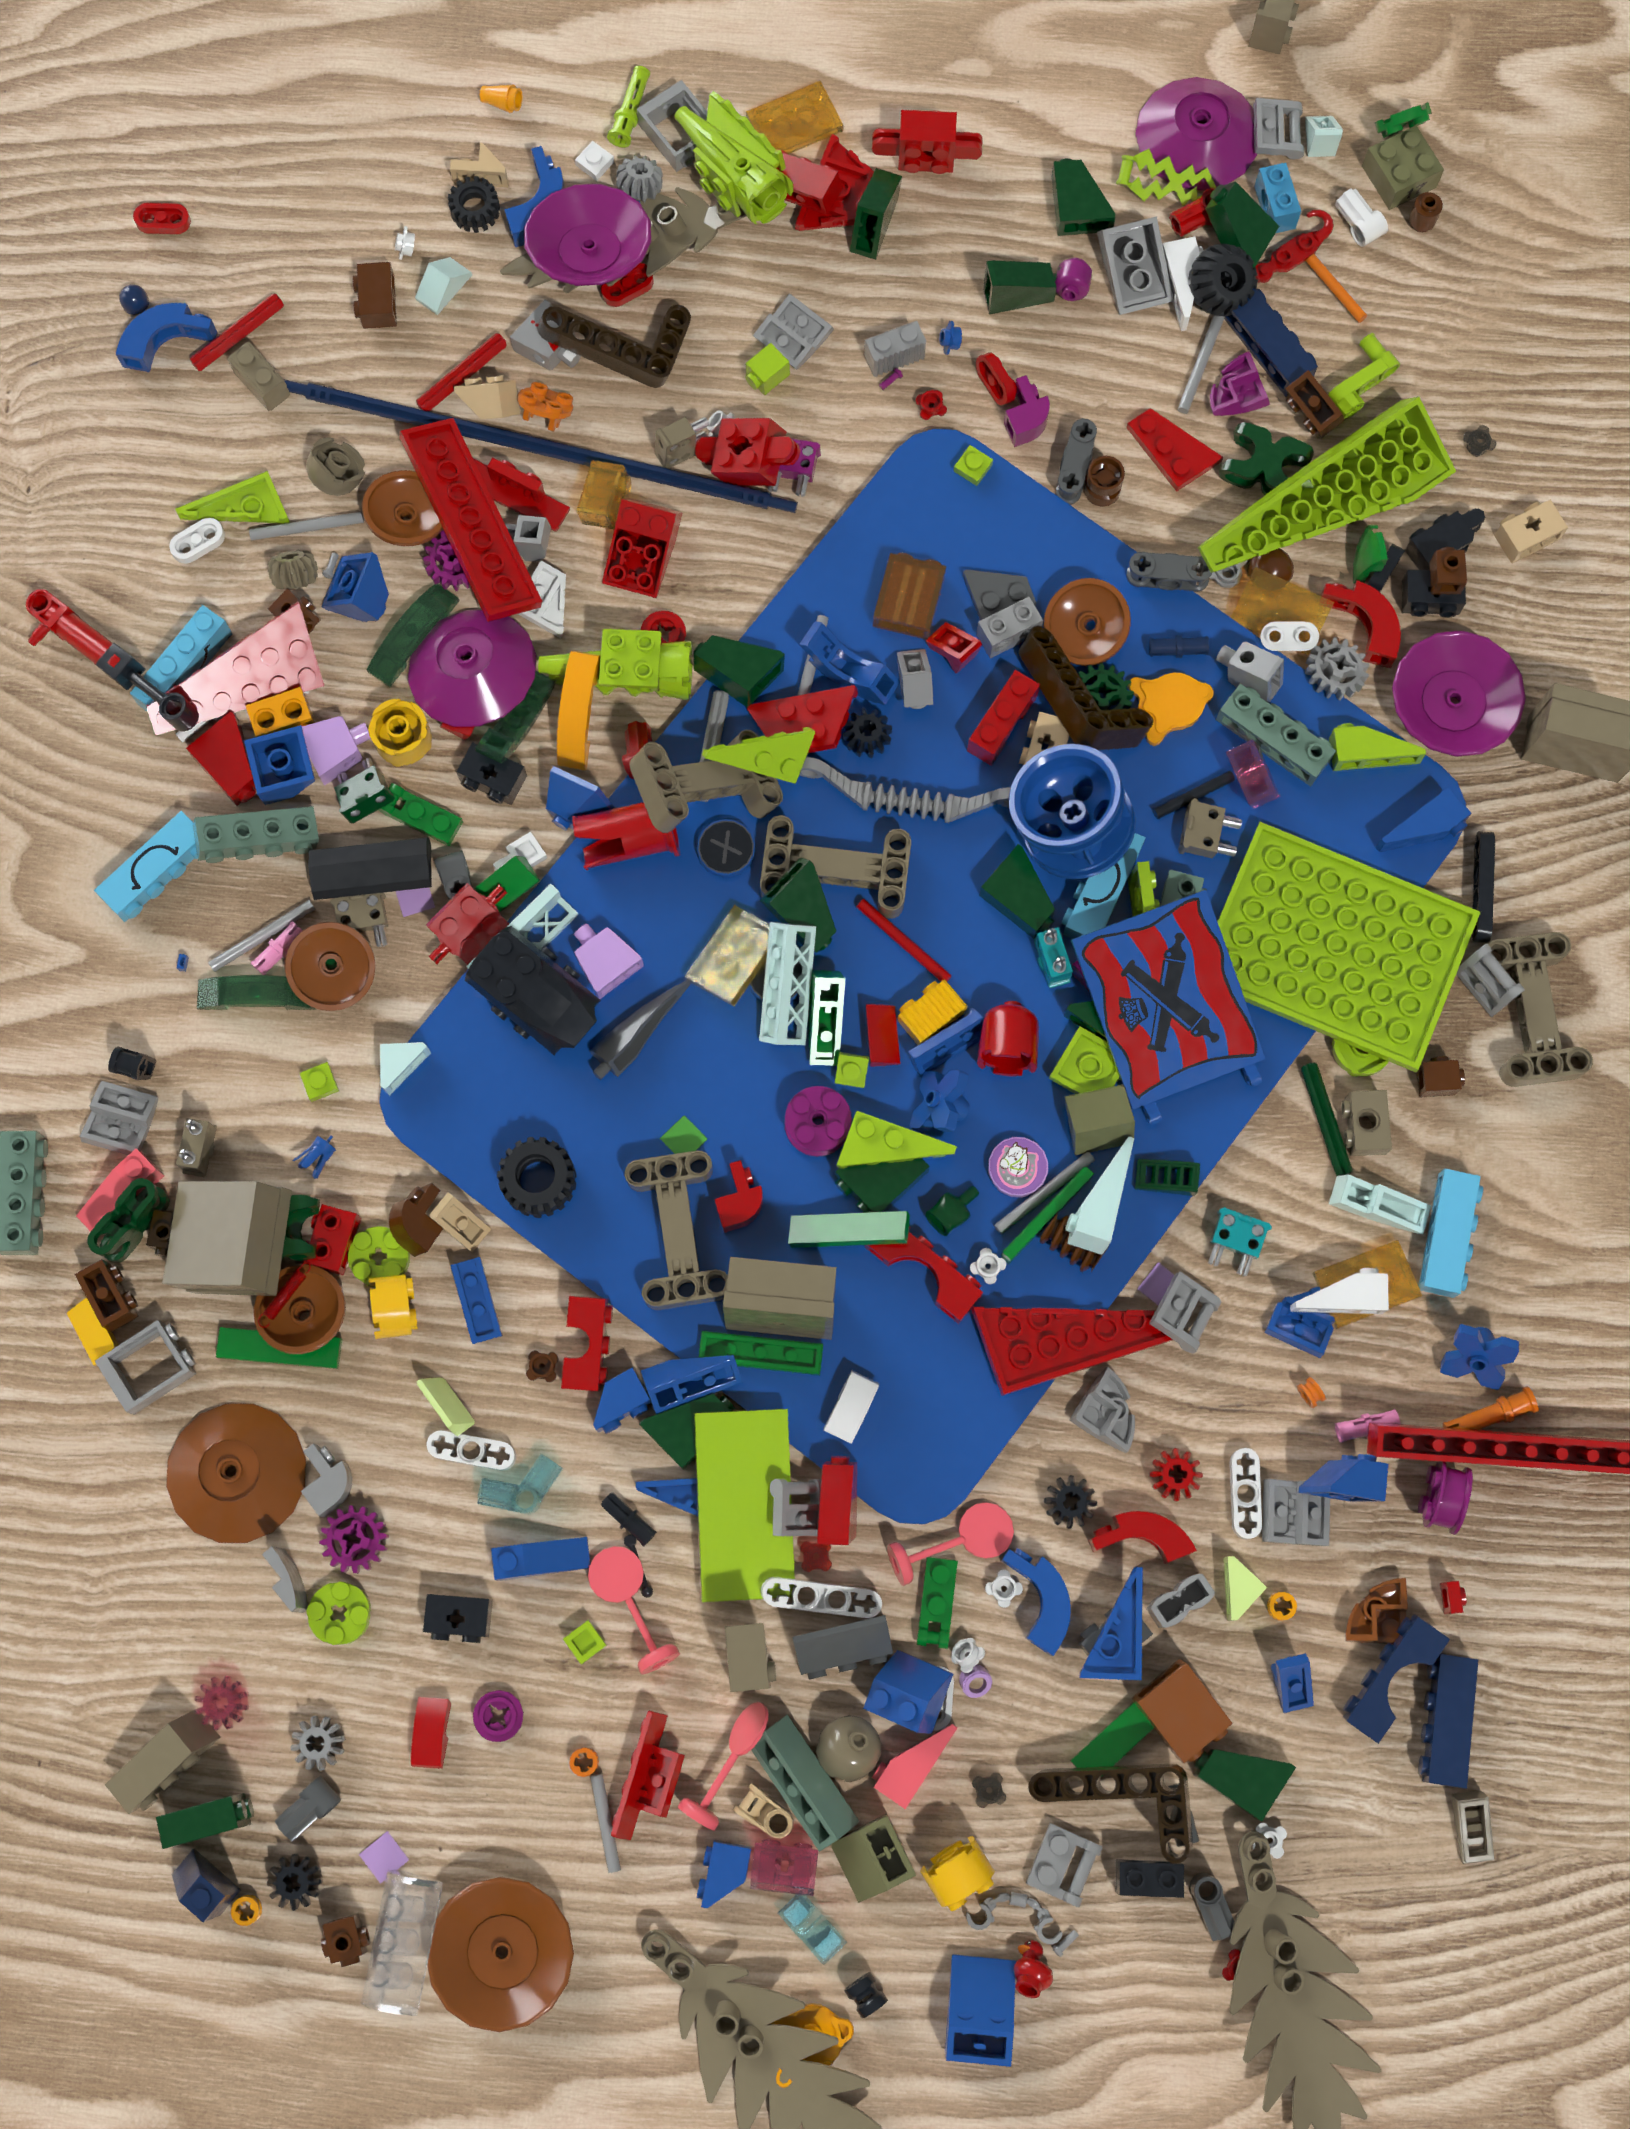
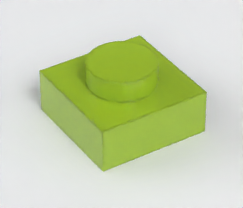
[954,445,993,486]
[835,1052,869,1088]
[300,1062,339,1102]
[563,1620,607,1665]

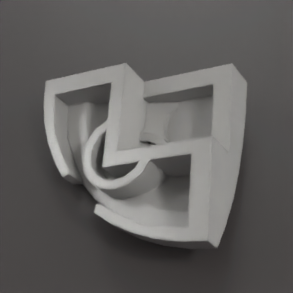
[1070,1367,1135,1453]

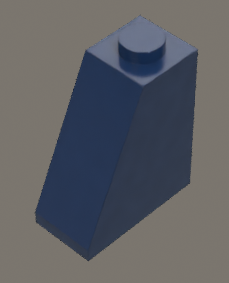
[172,1848,241,1923]

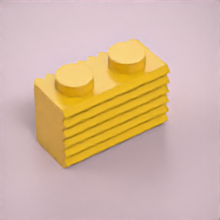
[898,979,968,1045]

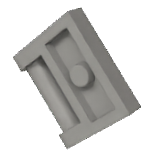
[1253,98,1304,160]
[1456,943,1525,1017]
[1149,1272,1221,1353]
[770,1479,822,1536]
[1026,1823,1103,1908]

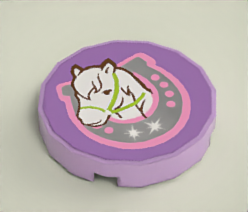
[988,1137,1048,1198]

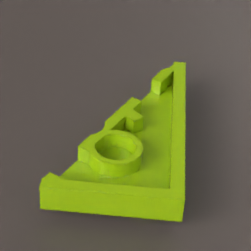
[175,471,290,524]
[702,727,816,784]
[837,1111,957,1168]

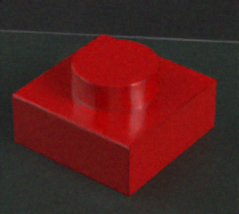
[1440,1581,1467,1614]

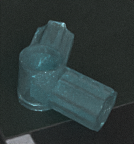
[477,1454,563,1515]

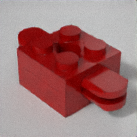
[872,110,983,174]
[695,418,800,486]

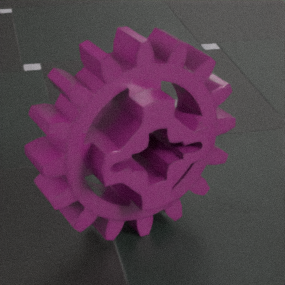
[423,531,470,591]
[319,1505,389,1574]

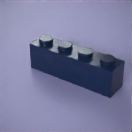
[1224,288,1318,397]
[1418,1654,1479,1789]

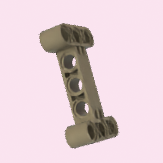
[629,730,783,833]
[760,815,911,919]
[1481,932,1593,1087]
[625,1150,728,1310]

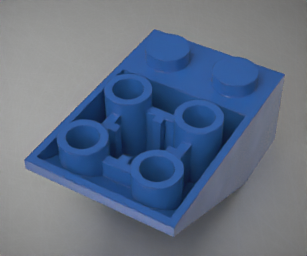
[944,1954,1016,2067]

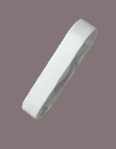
[427,1430,516,1471]
[1230,1448,1262,1539]

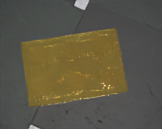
[746,80,844,154]
[1231,567,1334,656]
[685,905,770,1006]
[1312,1240,1422,1329]

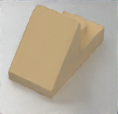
[450,142,509,188]
[429,1192,491,1252]

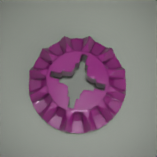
[473,1690,524,1742]

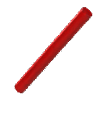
[856,899,952,982]

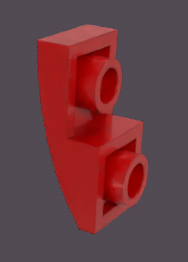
[411,1697,451,1769]

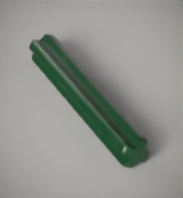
[1301,1062,1353,1176]

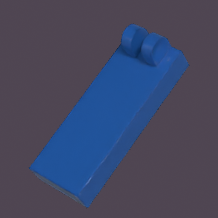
[908,1008,983,1076]
[450,1257,503,1344]

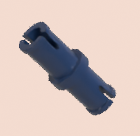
[1149,635,1209,658]

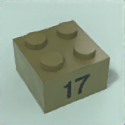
[1362,125,1444,210]

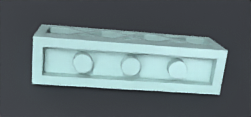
[466,884,578,969]
[759,922,816,1045]

